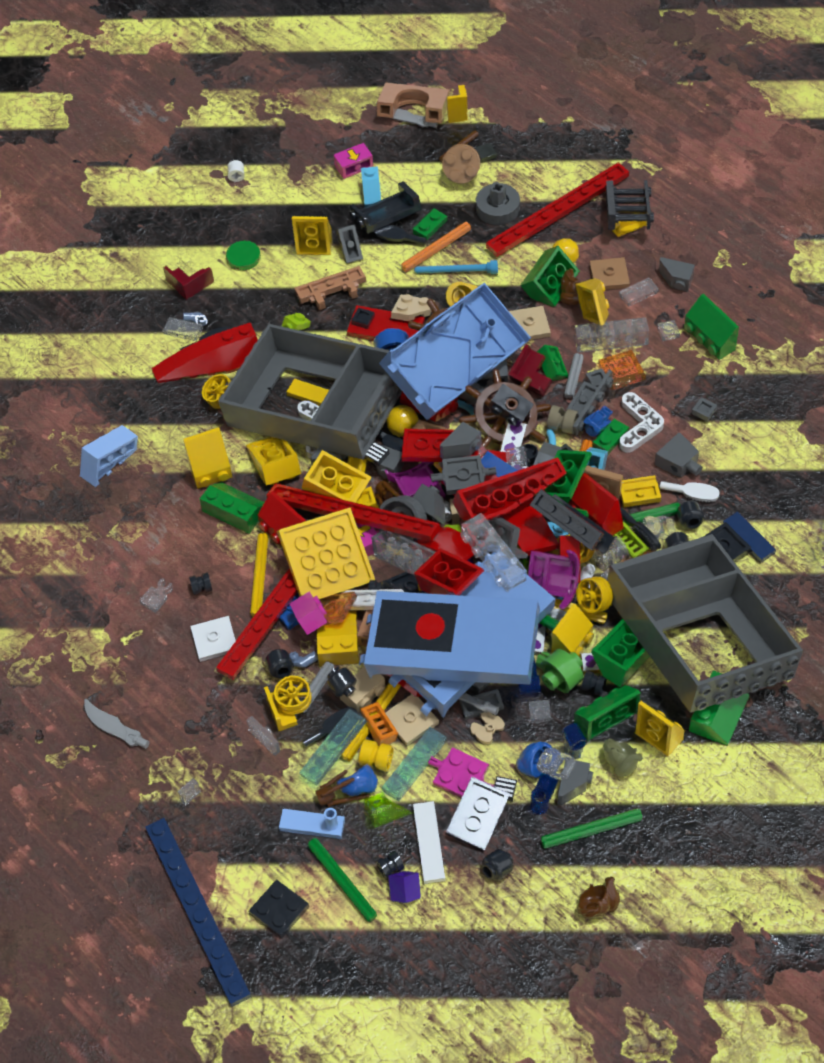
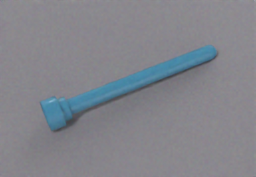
[414,260,498,274]

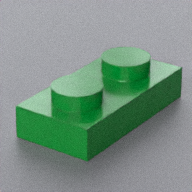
[413,209,448,241]
[592,418,629,456]

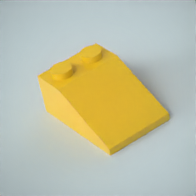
[292,216,333,255]
[575,278,609,325]
[183,427,233,489]
[246,437,301,486]
[301,450,372,503]
[317,611,359,666]
[635,701,685,757]

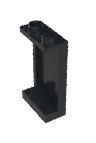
[349,181,422,233]

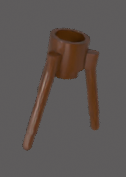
[375,480,401,506]
[315,770,369,807]

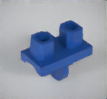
[583,406,613,436]

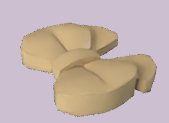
[470,712,505,745]

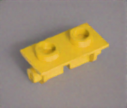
[612,212,646,237]

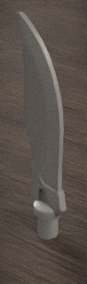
[376,102,437,128]
[459,692,499,715]
[84,699,149,749]

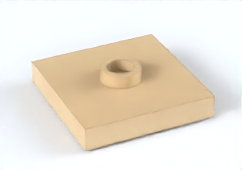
[509,306,551,340]
[386,694,439,746]

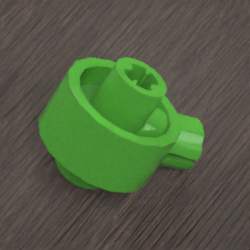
[536,649,584,693]

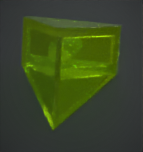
[363,792,413,828]

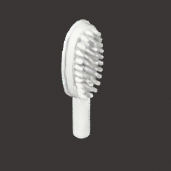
[660,481,719,502]

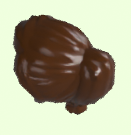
[559,268,580,305]
[576,877,620,918]

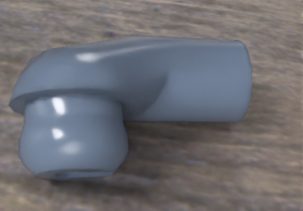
[183,312,207,326]
[289,651,318,668]

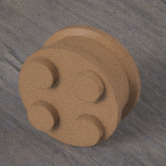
[442,144,480,183]

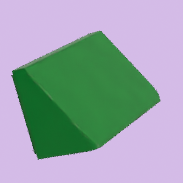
[537,345,569,381]

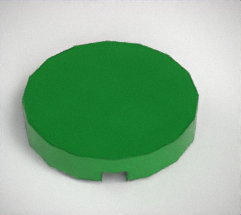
[226,241,261,270]

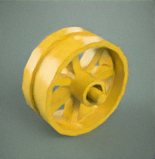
[202,374,231,409]
[576,576,613,613]
[274,676,312,715]

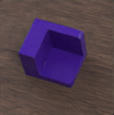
[389,871,421,903]

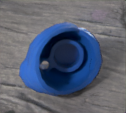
[516,741,555,778]
[337,764,378,796]

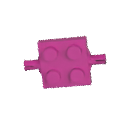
[428,747,494,798]

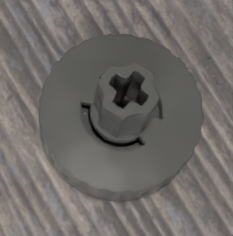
[476,182,520,225]
[378,495,427,547]

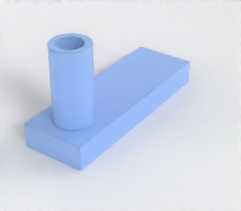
[279,808,345,839]

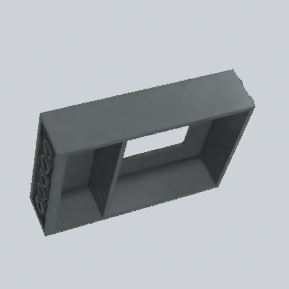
[218,324,402,460]
[607,534,803,713]

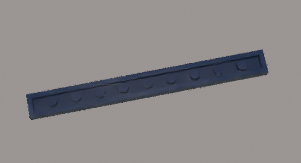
[145,818,251,1007]

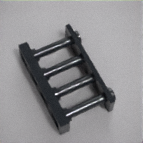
[606,180,654,230]
[530,489,616,554]

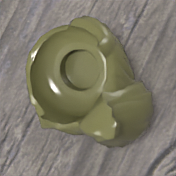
[603,738,643,777]

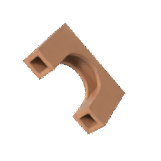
[377,83,449,124]

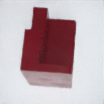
[163,266,214,300]
[508,344,552,397]

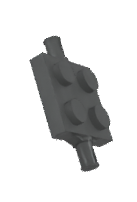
[431,455,496,495]

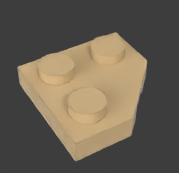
[391,294,435,321]

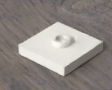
[191,616,236,662]

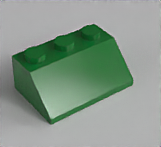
[520,246,580,307]
[684,293,739,360]
[544,450,592,503]
[199,482,265,534]
[591,619,650,687]
[689,670,750,746]
[574,685,641,742]

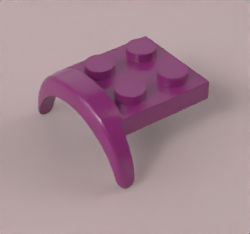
[384,462,446,500]
[528,550,580,609]

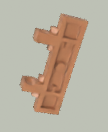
[294,266,366,310]

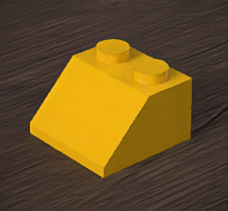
[551,603,594,657]

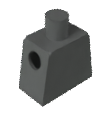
[655,433,702,477]

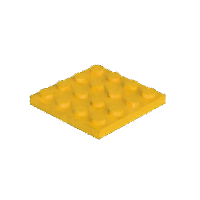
[277,508,375,600]

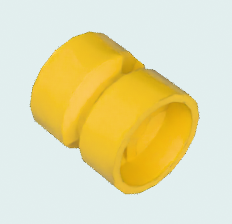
[358,739,394,772]

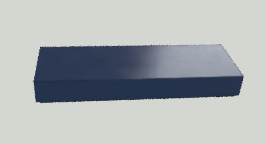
[723,512,776,563]

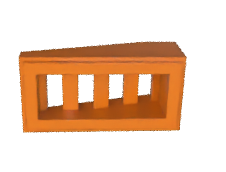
[360,702,398,746]

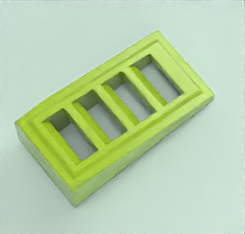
[613,522,649,558]

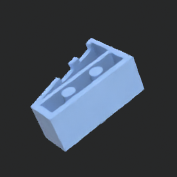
[80,425,138,487]

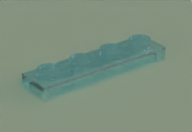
[299,709,367,786]
[382,727,447,801]

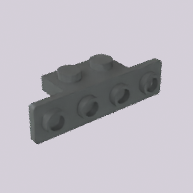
[566,370,614,436]
[467,517,528,561]

